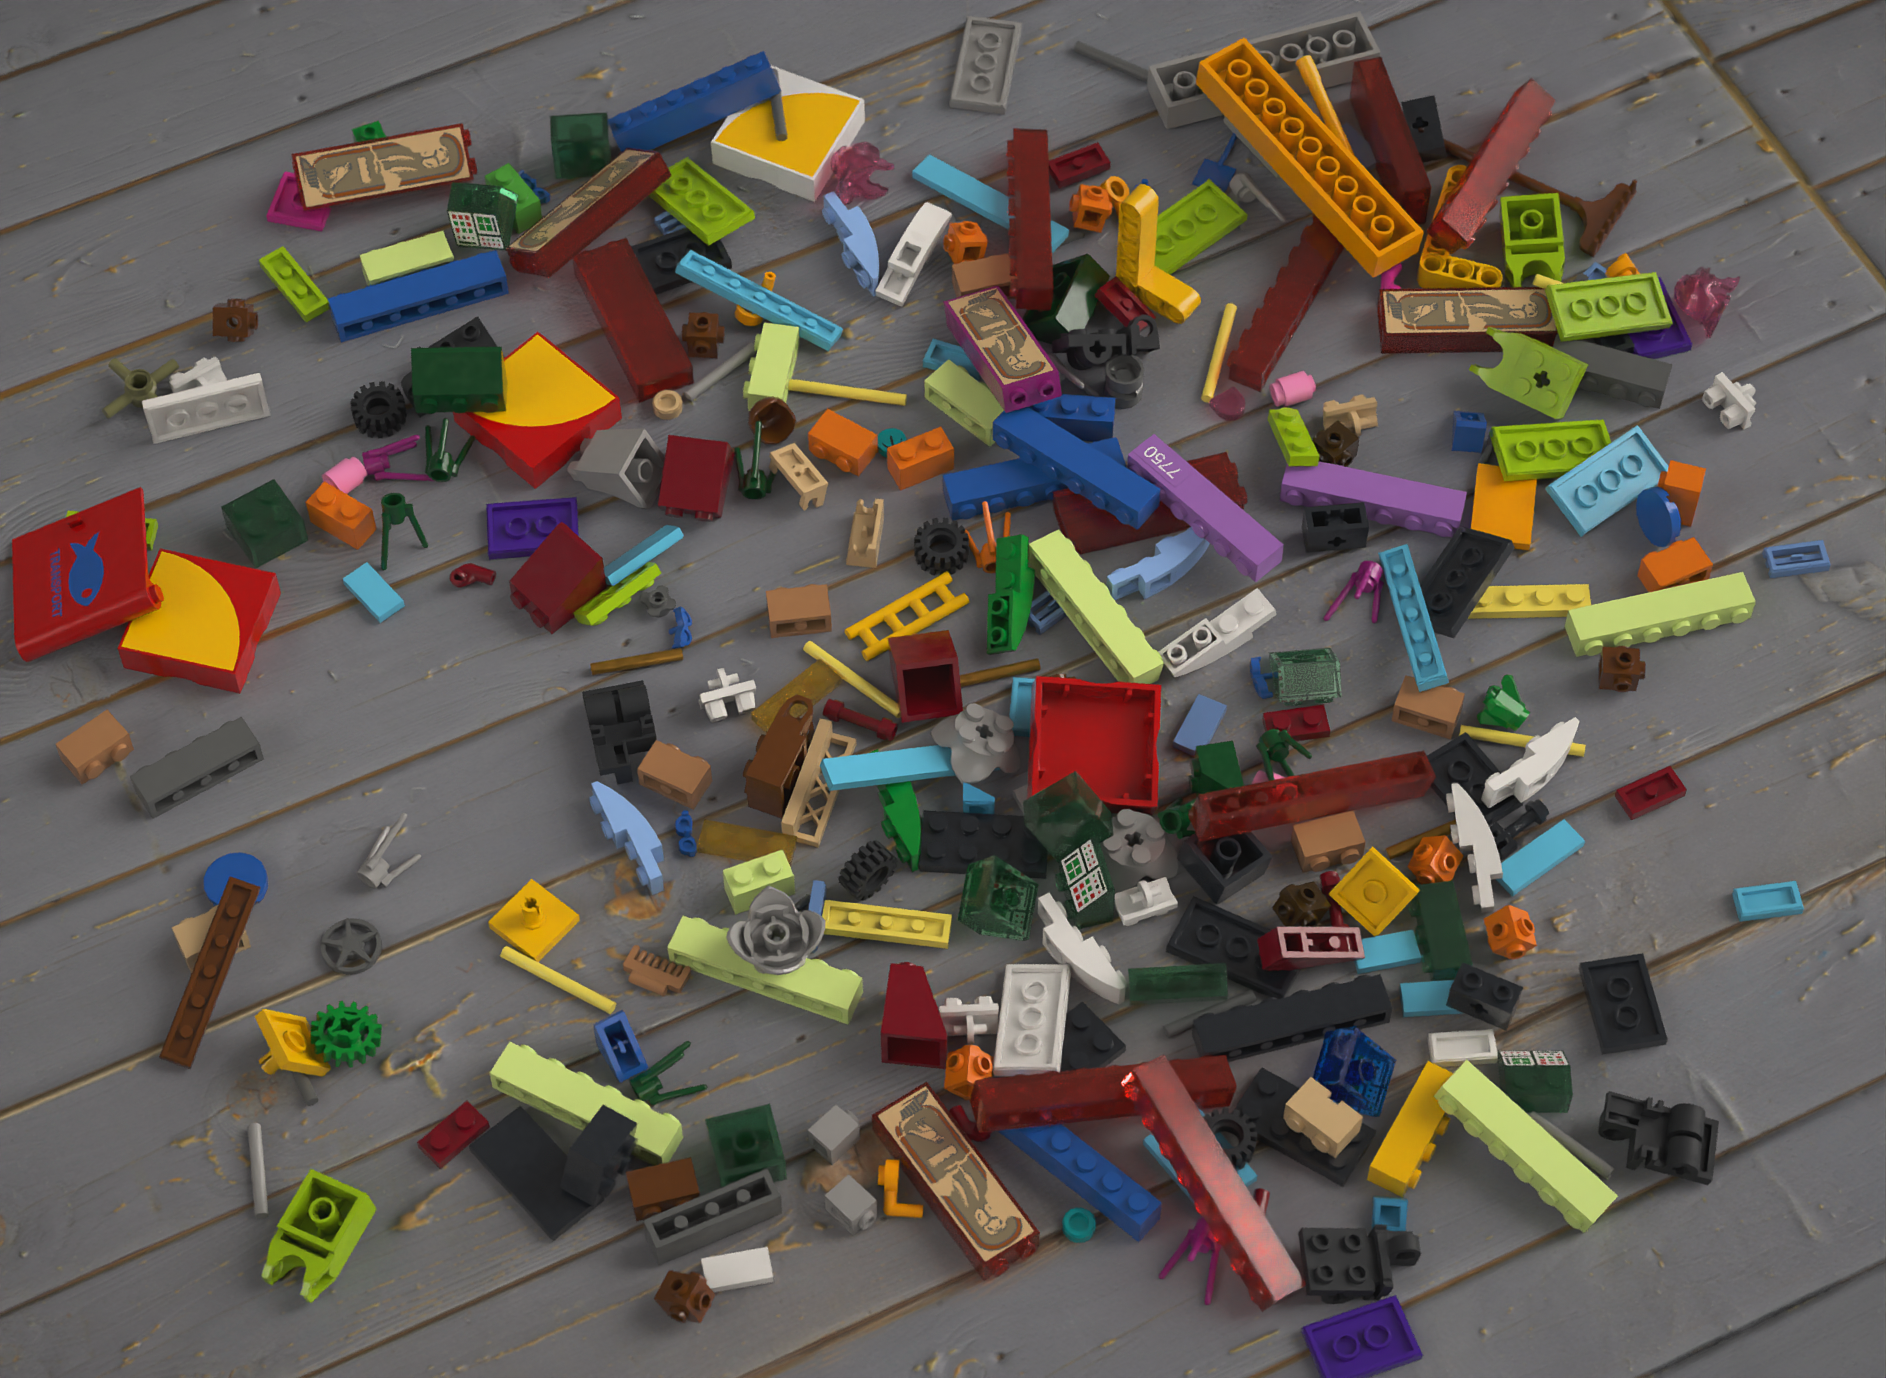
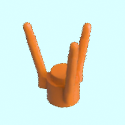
[965,501,1011,573]

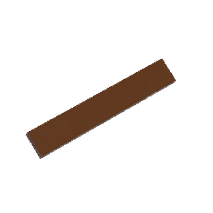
[159,876,260,1069]

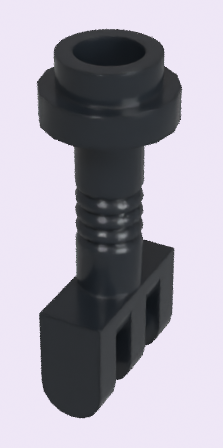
[1489,799,1549,860]

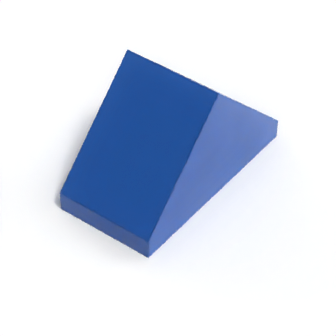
[1452,411,1487,453]
[593,1010,649,1083]

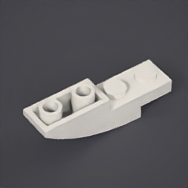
[876,202,952,307]
[1158,588,1277,678]
[1481,717,1579,808]
[1446,783,1503,913]
[1038,893,1127,1004]

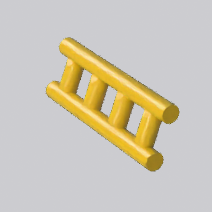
[844,571,970,661]

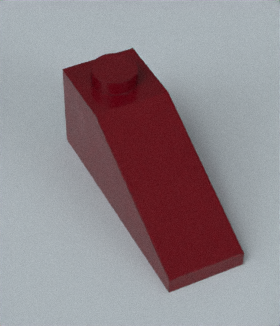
[1257,927,1365,970]

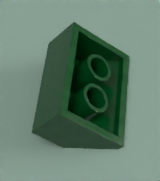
[1022,253,1110,345]
[411,347,507,414]

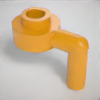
[1100,176,1129,219]
[1605,253,1640,278]
[735,272,776,326]
[878,1159,923,1218]

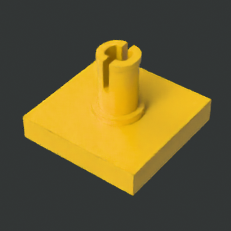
[1329,847,1420,937]
[488,879,580,962]
[254,1009,331,1077]

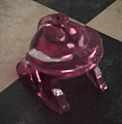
[830,141,894,205]
[1674,267,1740,339]

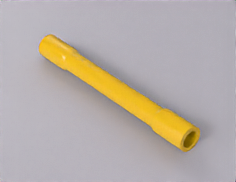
[1295,55,1360,162]

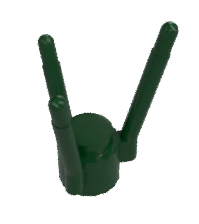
[425,418,475,482]
[734,421,778,500]
[381,493,429,570]
[1256,729,1312,804]
[1158,790,1214,839]
[629,1041,707,1106]

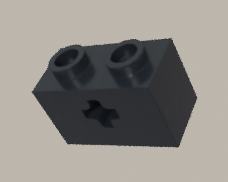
[1401,95,1447,163]
[1301,502,1369,553]
[1446,962,1523,1031]

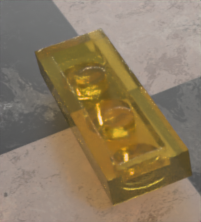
[751,659,841,733]
[697,819,797,867]

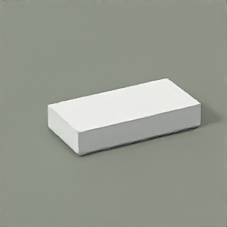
[1427,1029,1498,1067]
[701,1247,774,1293]

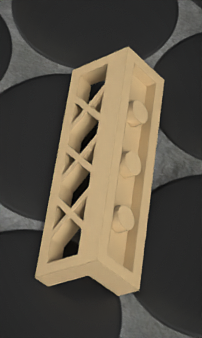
[781,718,856,848]

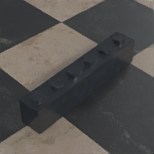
[1192,974,1393,1068]

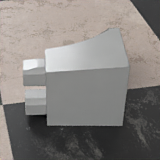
[567,428,665,509]

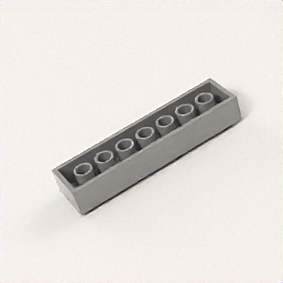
[1147,11,1381,130]

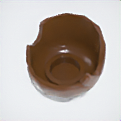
[748,396,796,444]

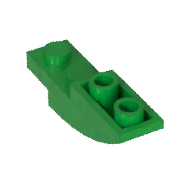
[987,534,1035,655]
[870,749,921,872]

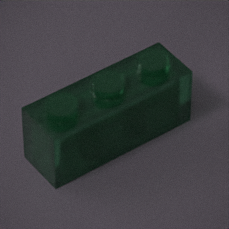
[1408,881,1473,981]
[1128,963,1228,1005]

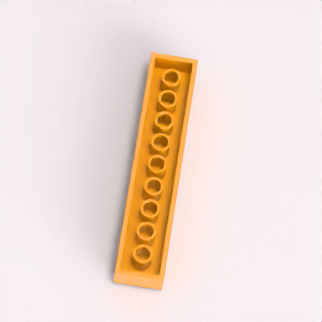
[1195,37,1424,278]

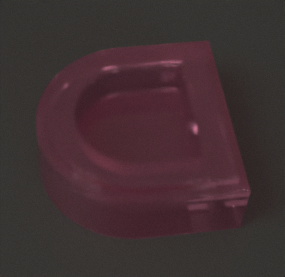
[1209,386,1246,421]

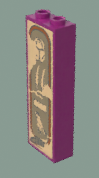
[944,286,1062,413]

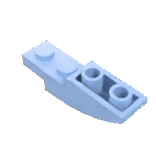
[822,191,879,297]
[1106,527,1210,600]
[589,781,664,895]

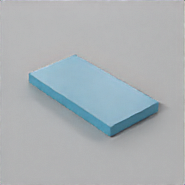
[1545,425,1669,537]

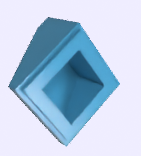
[963,783,995,814]
[1372,1196,1408,1231]

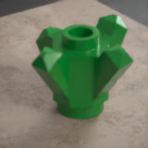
[1477,674,1530,731]

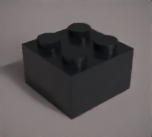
[1177,809,1273,906]
[560,1104,638,1207]

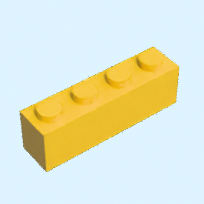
[1367,1061,1453,1198]

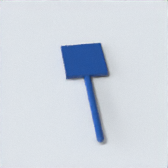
[1192,133,1237,193]

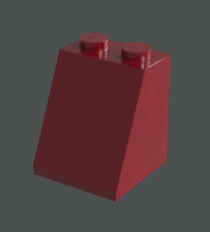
[658,435,735,522]
[509,522,607,634]
[888,630,963,723]
[881,962,947,1069]

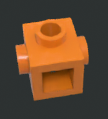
[1069,184,1112,233]
[943,221,988,264]
[1407,835,1464,887]
[1484,904,1537,960]
[944,1045,994,1101]

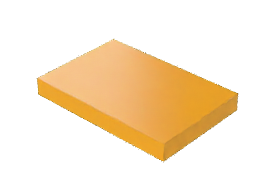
[1470,463,1537,551]

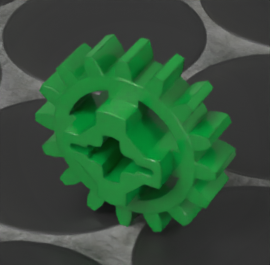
[310,1001,382,1068]

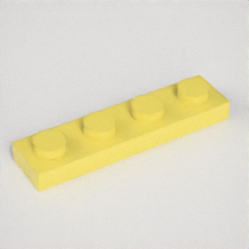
[1468,584,1591,619]
[822,900,952,949]

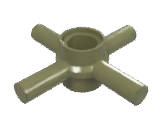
[102,358,179,419]

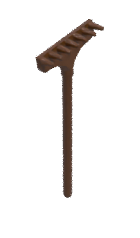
[1418,128,1637,258]

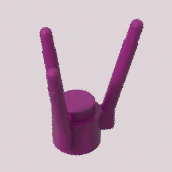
[362,435,434,481]
[1323,560,1384,623]
[1158,1218,1223,1305]

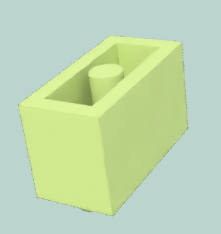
[723,849,795,915]

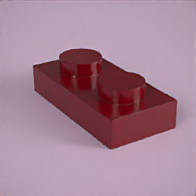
[1047,142,1111,189]
[1094,276,1157,332]
[1262,704,1330,742]
[1615,766,1687,821]
[417,1101,490,1169]

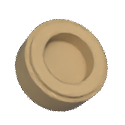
[652,390,683,420]

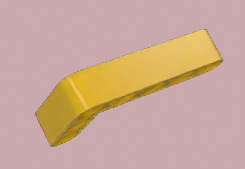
[1417,165,1503,291]
[1116,184,1201,324]

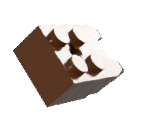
[743,694,815,819]

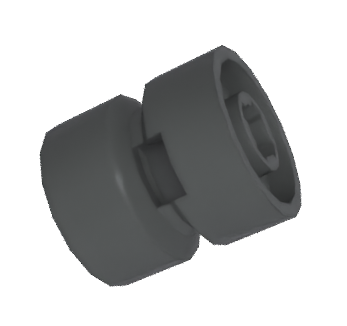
[1104,354,1144,409]

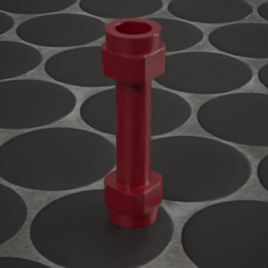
[823,698,898,741]
[1319,871,1349,927]

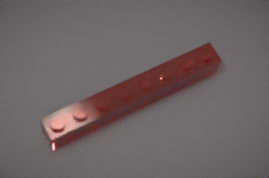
[1426,78,1556,255]
[1006,128,1053,310]
[1227,214,1345,392]
[1188,750,1436,842]
[1121,1054,1306,1312]
[969,1055,1237,1133]

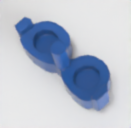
[518,170,550,204]
[669,606,692,649]
[1250,656,1273,699]
[675,810,697,857]

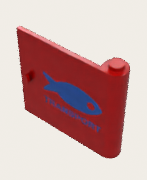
[12,487,164,662]

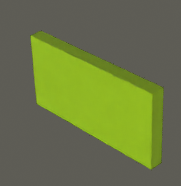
[641,157,755,246]
[1154,179,1247,275]
[1545,272,1673,342]
[1489,419,1611,481]

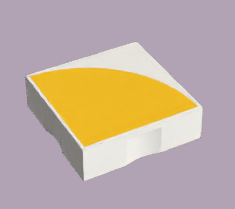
[711,66,865,202]

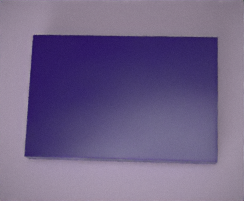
[1628,277,1693,359]
[486,497,579,560]
[1301,1295,1423,1378]

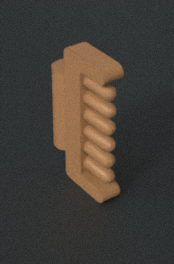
[623,945,691,997]

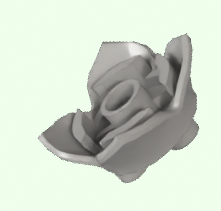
[930,703,1020,785]
[1088,809,1178,894]
[726,885,826,975]

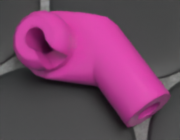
[1380,263,1402,297]

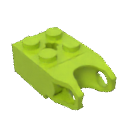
[1499,193,1565,290]
[1469,327,1588,419]
[261,1169,377,1303]

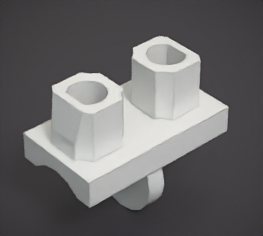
[169,357,227,393]
[1702,372,1756,430]
[698,668,756,723]
[1112,877,1178,926]
[939,996,999,1044]

